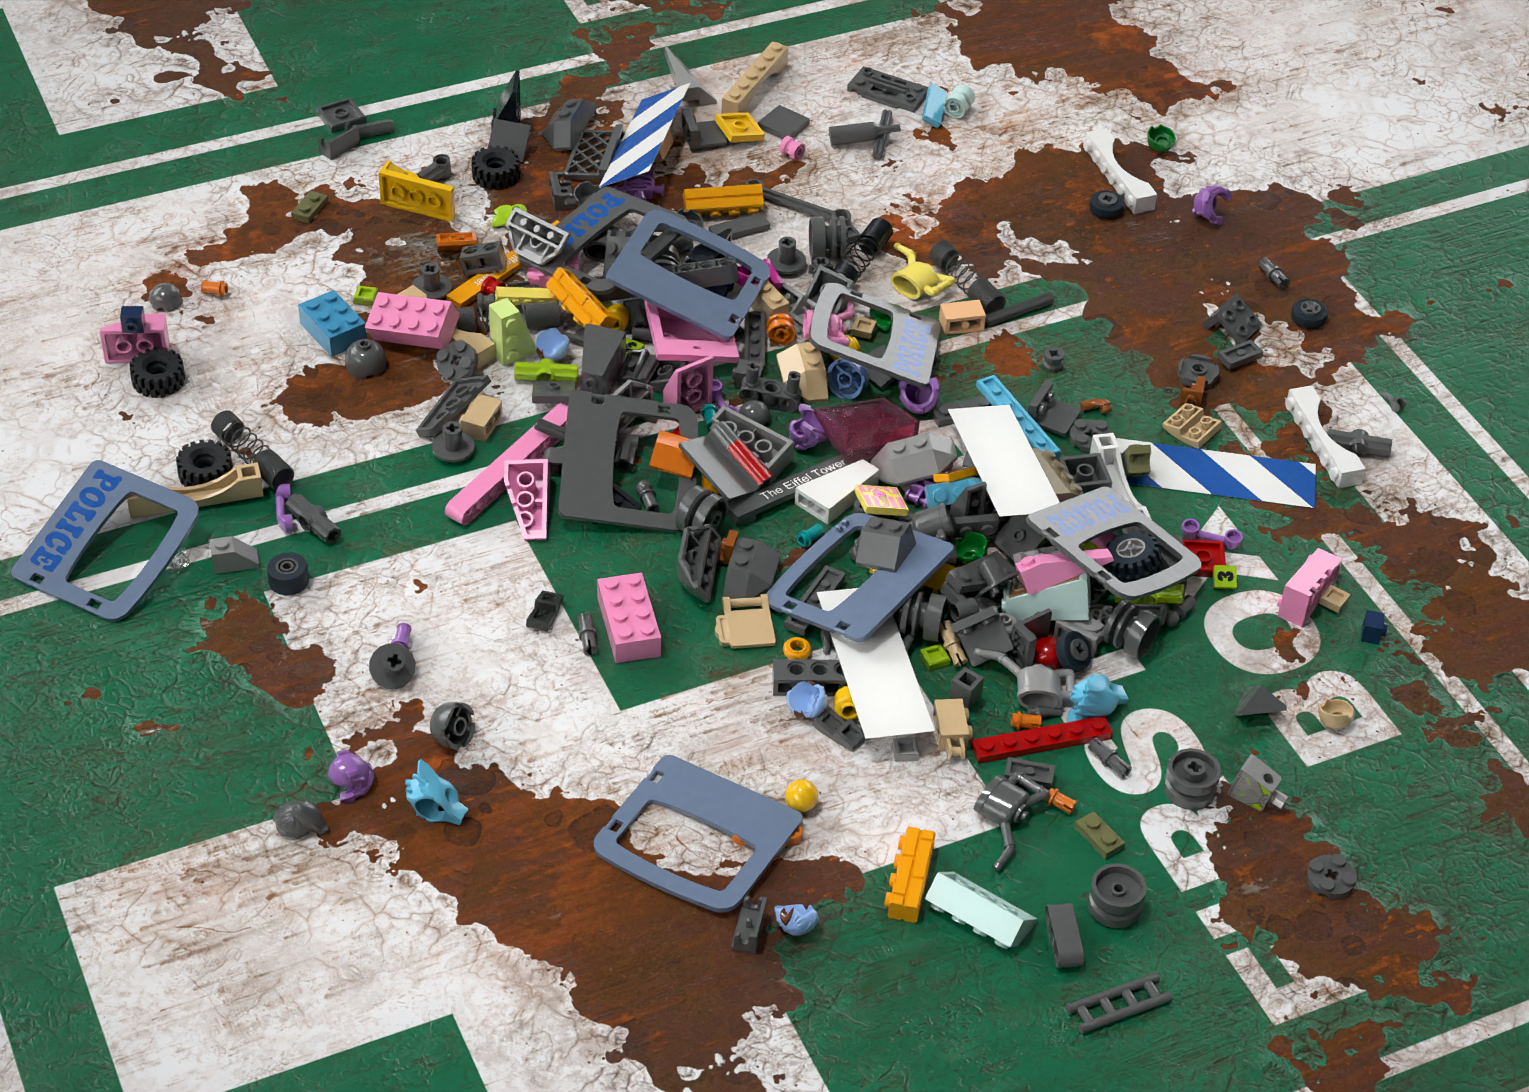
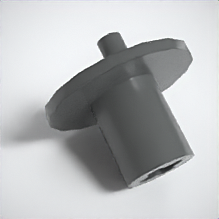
[767,236,806,276]
[411,263,452,300]
[432,421,475,462]
[977,556,1020,599]
[369,643,416,689]

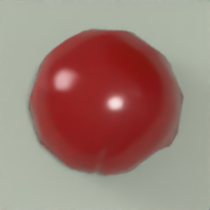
[1033,637,1062,670]

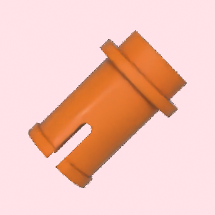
[201,280,228,297]
[1011,711,1041,730]
[1045,788,1077,815]

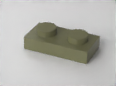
[291,190,328,224]
[1074,811,1125,859]

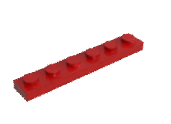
[971,716,1113,764]

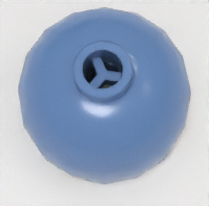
[826,358,869,399]

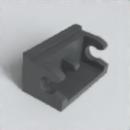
[318,122,360,160]
[549,171,576,210]
[731,896,767,954]

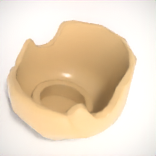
[1318,699,1355,730]

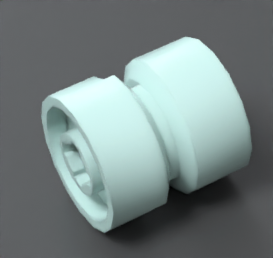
[943,84,975,119]

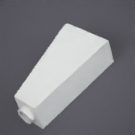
[795,459,879,525]

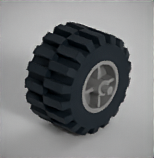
[1104,531,1164,583]

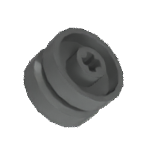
[675,485,728,533]
[1164,748,1221,810]
[1088,863,1147,929]

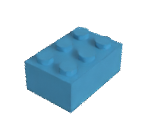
[298,290,367,357]

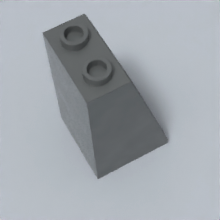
[581,323,626,404]

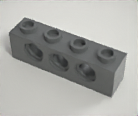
[772,659,848,696]

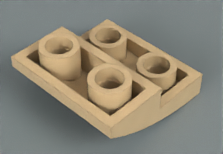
[1162,403,1222,449]

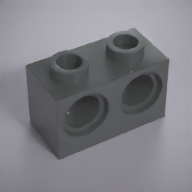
[459,241,507,276]

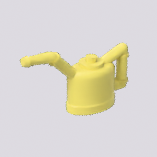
[890,243,956,299]

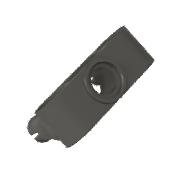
[739,361,802,413]

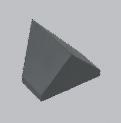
[1234,685,1287,716]

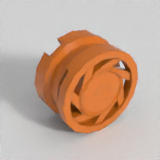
[766,313,796,346]

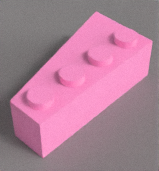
[1277,548,1342,627]

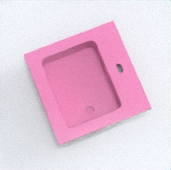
[644,301,739,363]

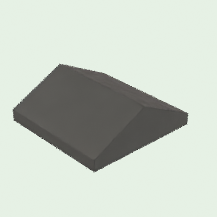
[648,360,689,394]

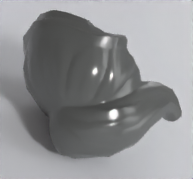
[273,800,329,839]

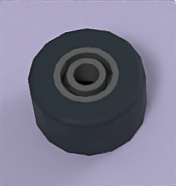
[267,552,309,595]

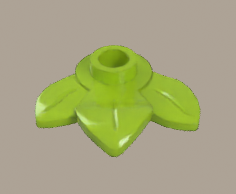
[491,204,527,228]

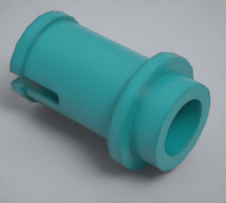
[701,404,718,431]
[797,523,825,547]

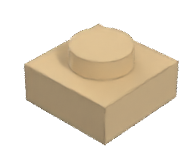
[851,316,877,340]
[1319,585,1351,613]

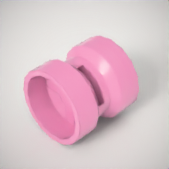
[779,136,806,161]

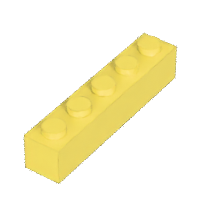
[495,286,560,306]

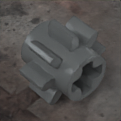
[808,257,834,278]

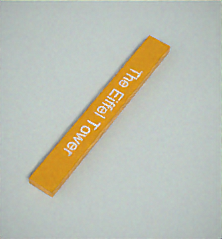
[446,220,559,308]

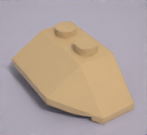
[776,342,828,403]

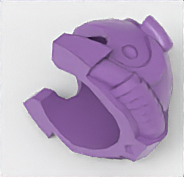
[1192,185,1232,225]
[899,377,940,414]
[789,404,829,451]
[327,750,375,804]

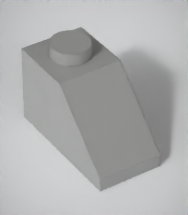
[209,536,260,574]

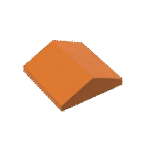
[436,232,477,252]
[649,430,695,479]

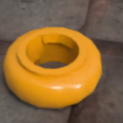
[783,637,811,659]

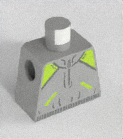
[1227,754,1288,811]

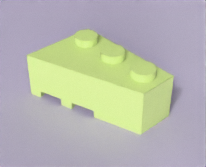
[489,298,537,366]

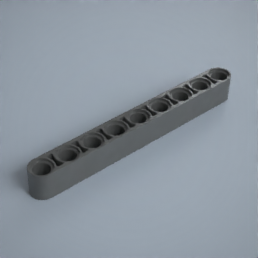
[561,257,739,305]

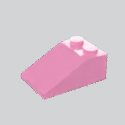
[99,313,170,363]
[663,355,714,412]

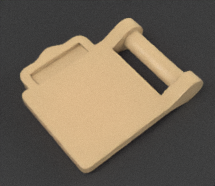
[715,594,776,649]

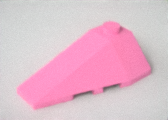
[504,459,551,541]
[1016,548,1114,595]

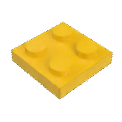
[715,112,765,143]

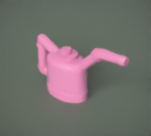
[803,301,855,346]

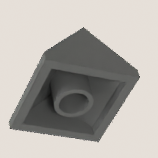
[805,265,854,315]

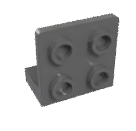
[682,108,727,150]
[1202,294,1262,344]
[1028,380,1081,436]
[951,606,1014,667]
[1008,608,1052,669]

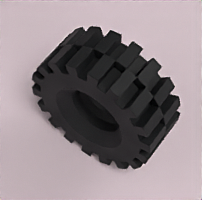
[471,145,520,190]
[129,347,185,398]
[176,439,233,487]

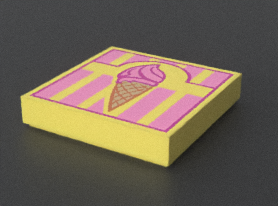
[854,485,909,516]

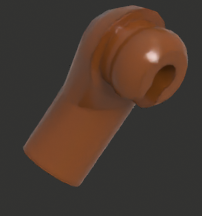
[1080,398,1112,414]

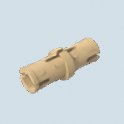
[939,620,968,667]

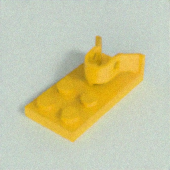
[378,160,455,222]

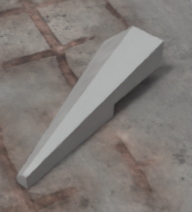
[665,47,717,105]
[779,281,816,343]

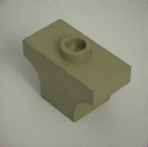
[1121,444,1151,478]

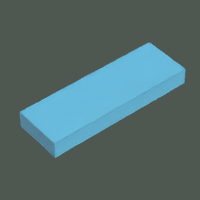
[922,83,947,128]

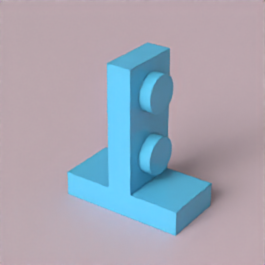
[925,477,982,508]

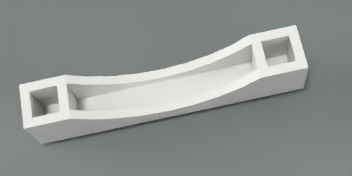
[1083,128,1157,214]
[1285,385,1366,489]
[1090,433,1152,534]

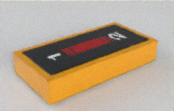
[933,466,979,483]

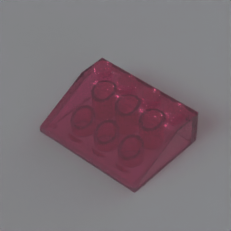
[813,397,920,458]

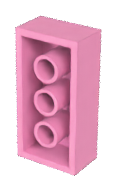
[364,292,460,349]
[597,573,661,663]

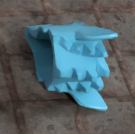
[1067,674,1129,722]
[405,759,469,825]

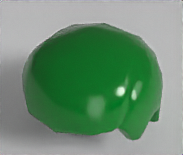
[1147,124,1176,152]
[956,533,988,565]

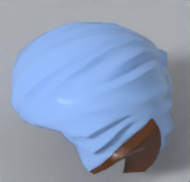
[535,328,570,362]
[786,681,828,720]
[774,904,819,936]

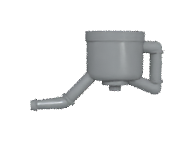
[974,648,1076,709]

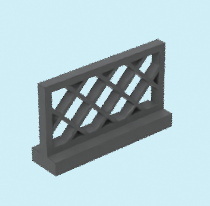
[563,124,625,181]

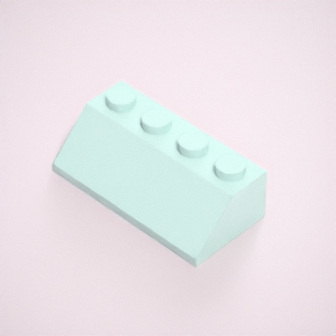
[925,872,1038,949]

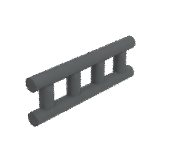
[1065,972,1173,1034]

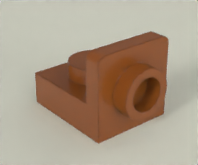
[1180,376,1206,407]
[717,530,738,565]

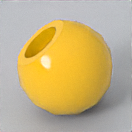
[785,779,818,813]

